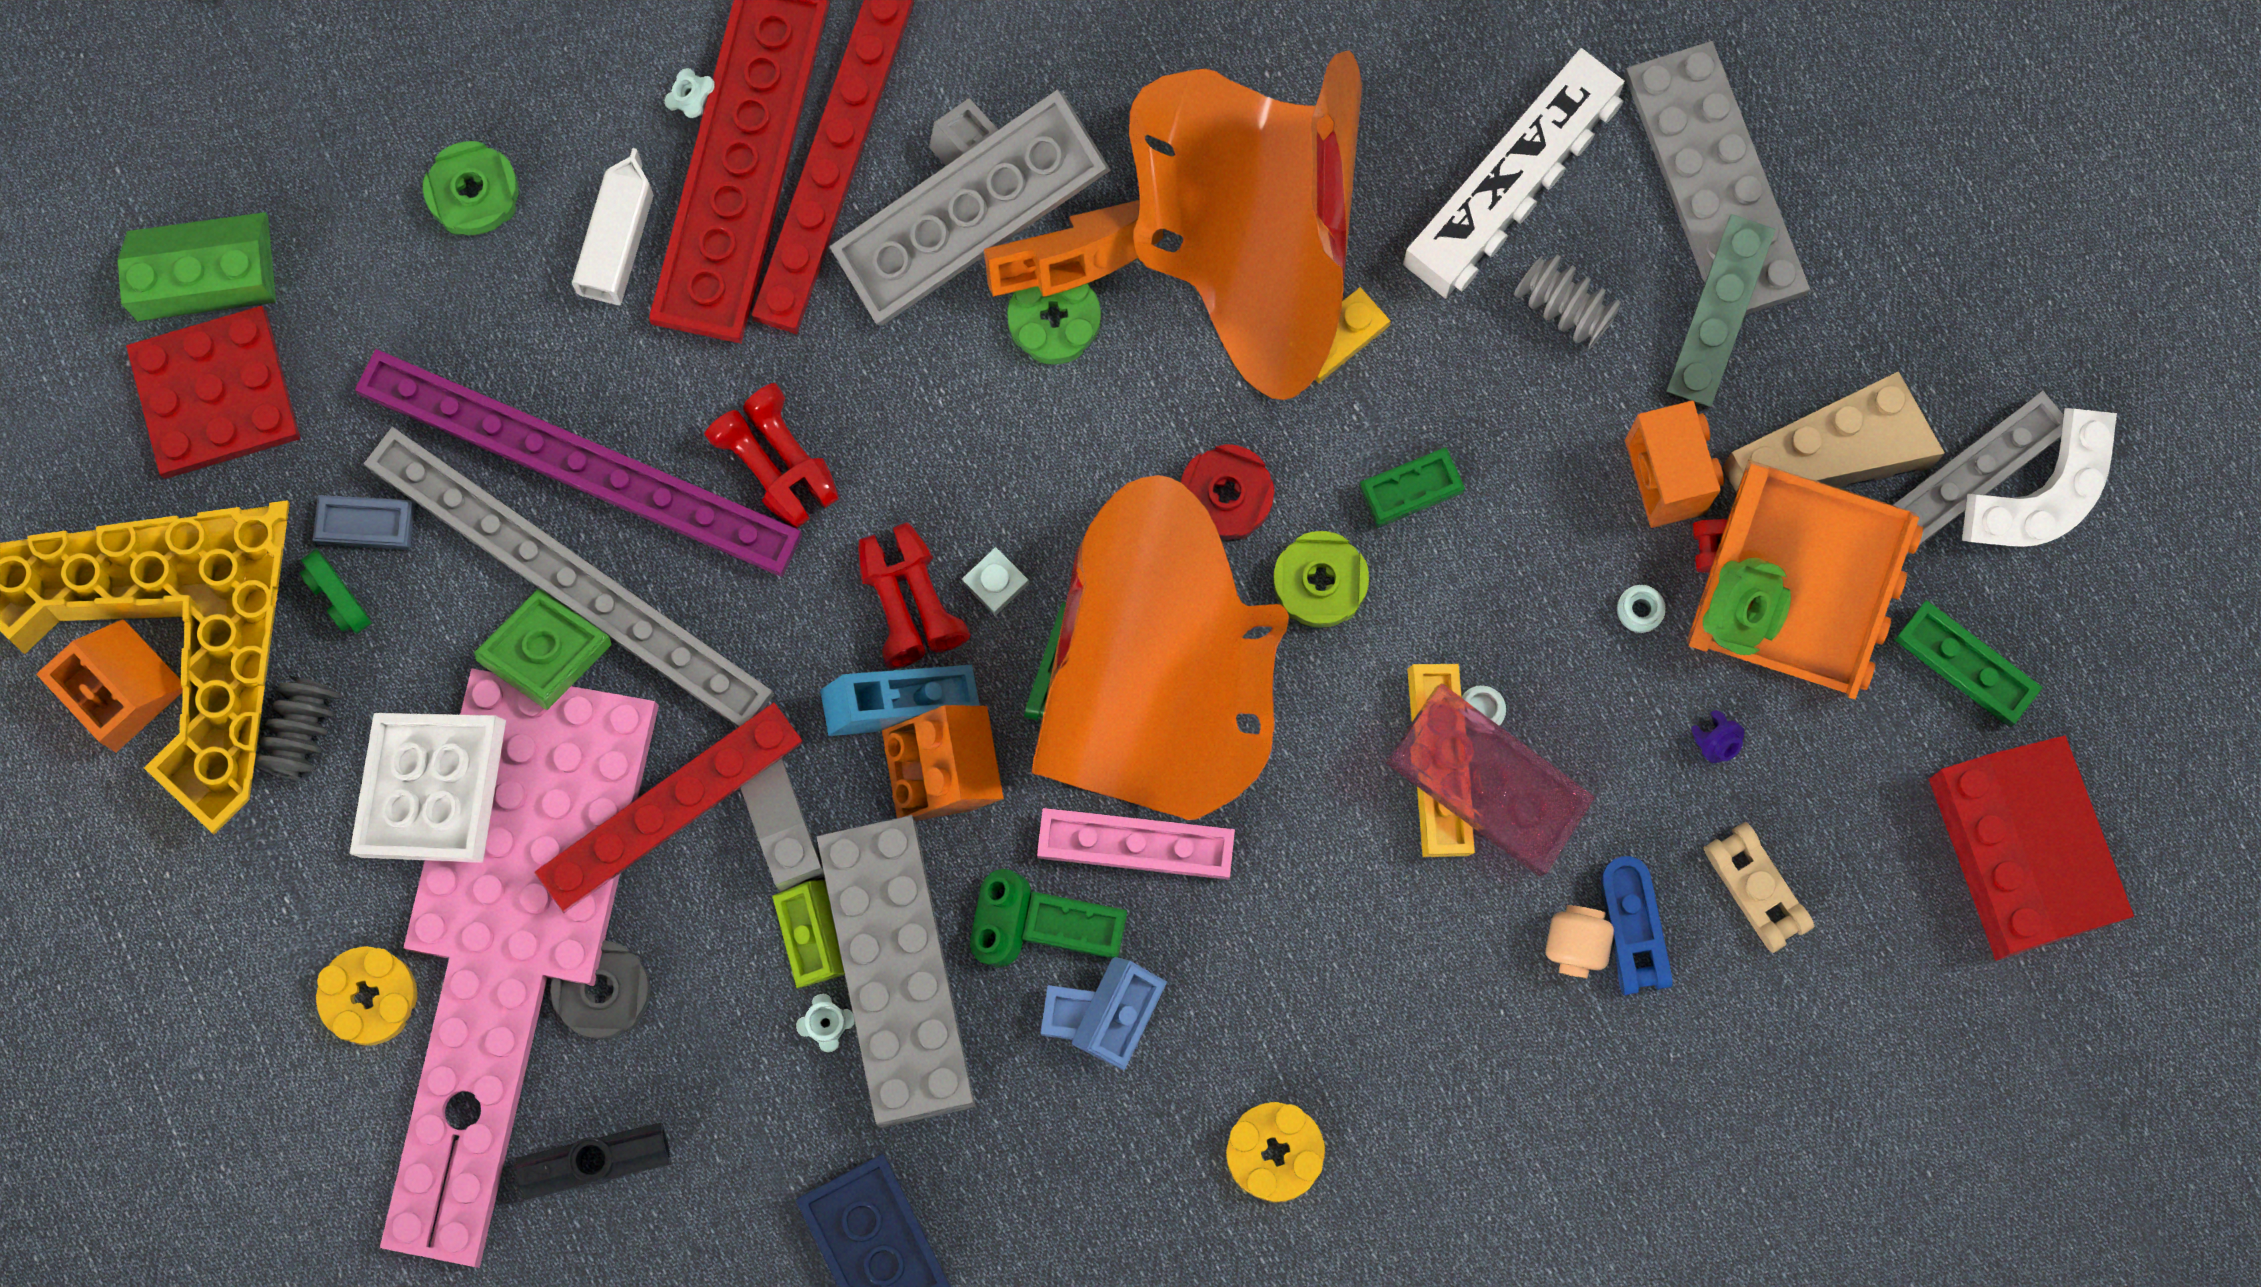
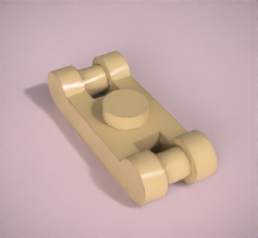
[1704,822,1815,953]

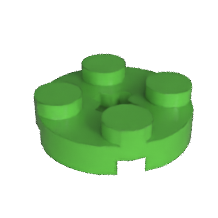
[423,141,519,235]
[1007,283,1101,364]
[1703,558,1791,655]

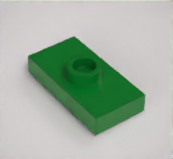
[1359,447,1465,528]
[1022,891,1128,959]

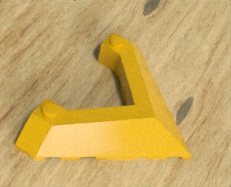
[0,500,290,835]

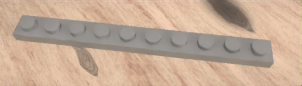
[363,427,774,727]

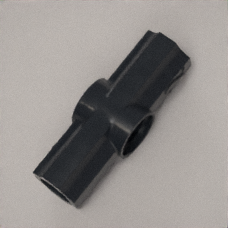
[515,1122,671,1200]

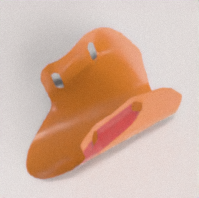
[1129,50,1362,400]
[1031,475,1289,820]

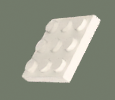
[349,713,506,863]

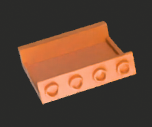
[1687,459,1923,700]

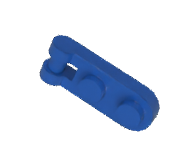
[1601,856,1672,995]

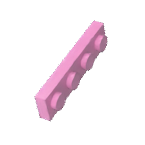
[1037,808,1235,880]

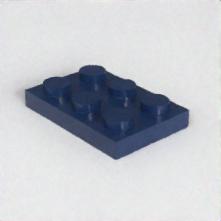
[795,1153,951,1287]

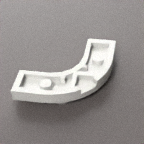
[1962,408,2117,546]

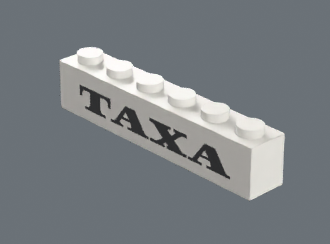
[1403,48,1625,299]

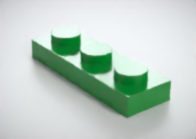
[1894,600,2043,728]

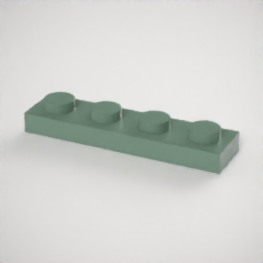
[1666,214,1776,408]

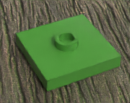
[474,588,612,710]

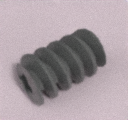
[254,676,341,783]

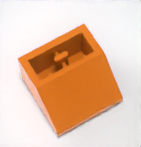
[36,619,183,753]
[882,705,1004,821]

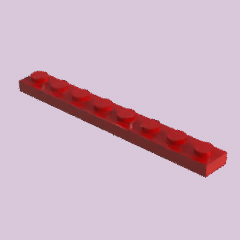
[751,0,914,334]

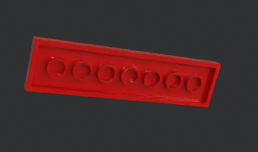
[649,0,830,344]

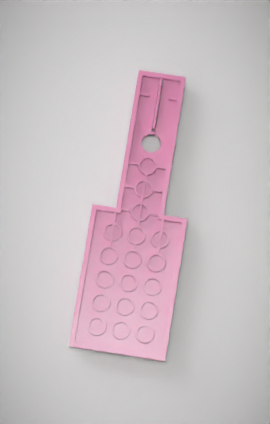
[380,668,659,1268]

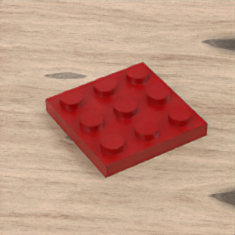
[126,305,301,479]

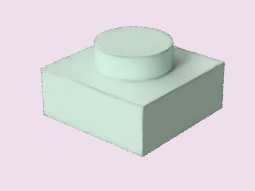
[962,547,1029,616]

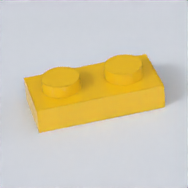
[1289,287,1391,384]

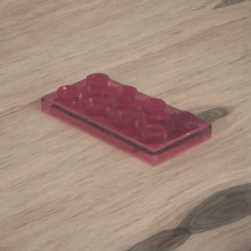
[1385,683,1595,877]

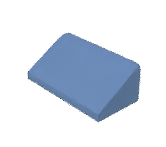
[1072,957,1167,1070]

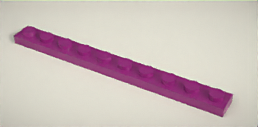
[355,349,803,578]

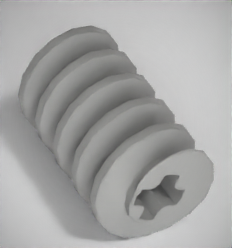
[1514,254,1621,351]

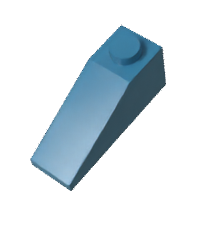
[820,665,980,736]

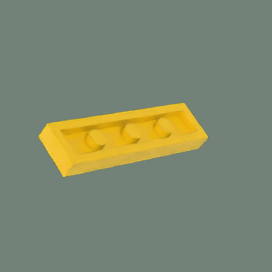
[1407,664,1475,857]

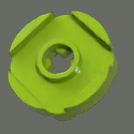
[1273,531,1369,628]

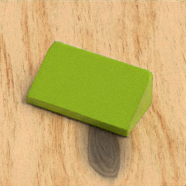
[772,880,845,988]

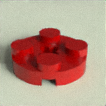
[1181,444,1275,540]

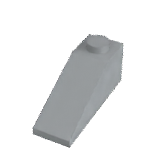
[741,758,825,892]

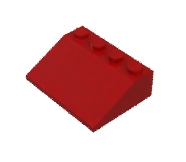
[1929,735,2134,961]

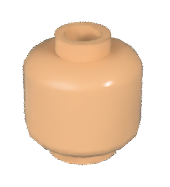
[1545,905,1614,979]

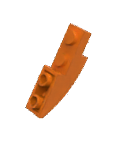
[984,200,1164,297]

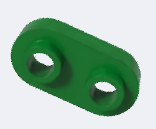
[299,548,373,634]
[970,869,1031,968]

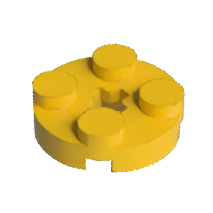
[316,946,417,1046]
[1226,1102,1325,1203]

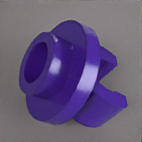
[1691,710,1745,763]

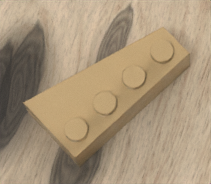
[1722,371,1945,494]

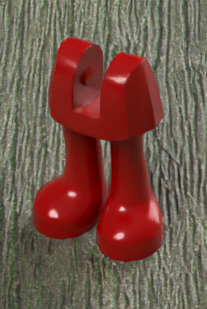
[704,383,839,529]
[858,522,970,669]

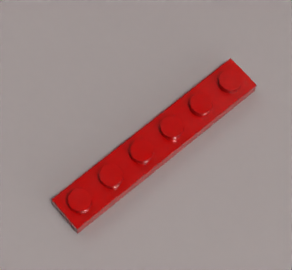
[534,703,803,913]

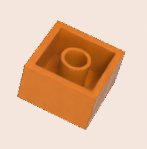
[1625,400,1724,528]

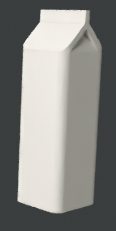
[572,148,654,305]

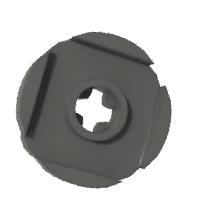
[551,940,651,1040]

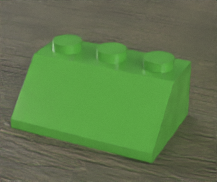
[118,212,276,321]

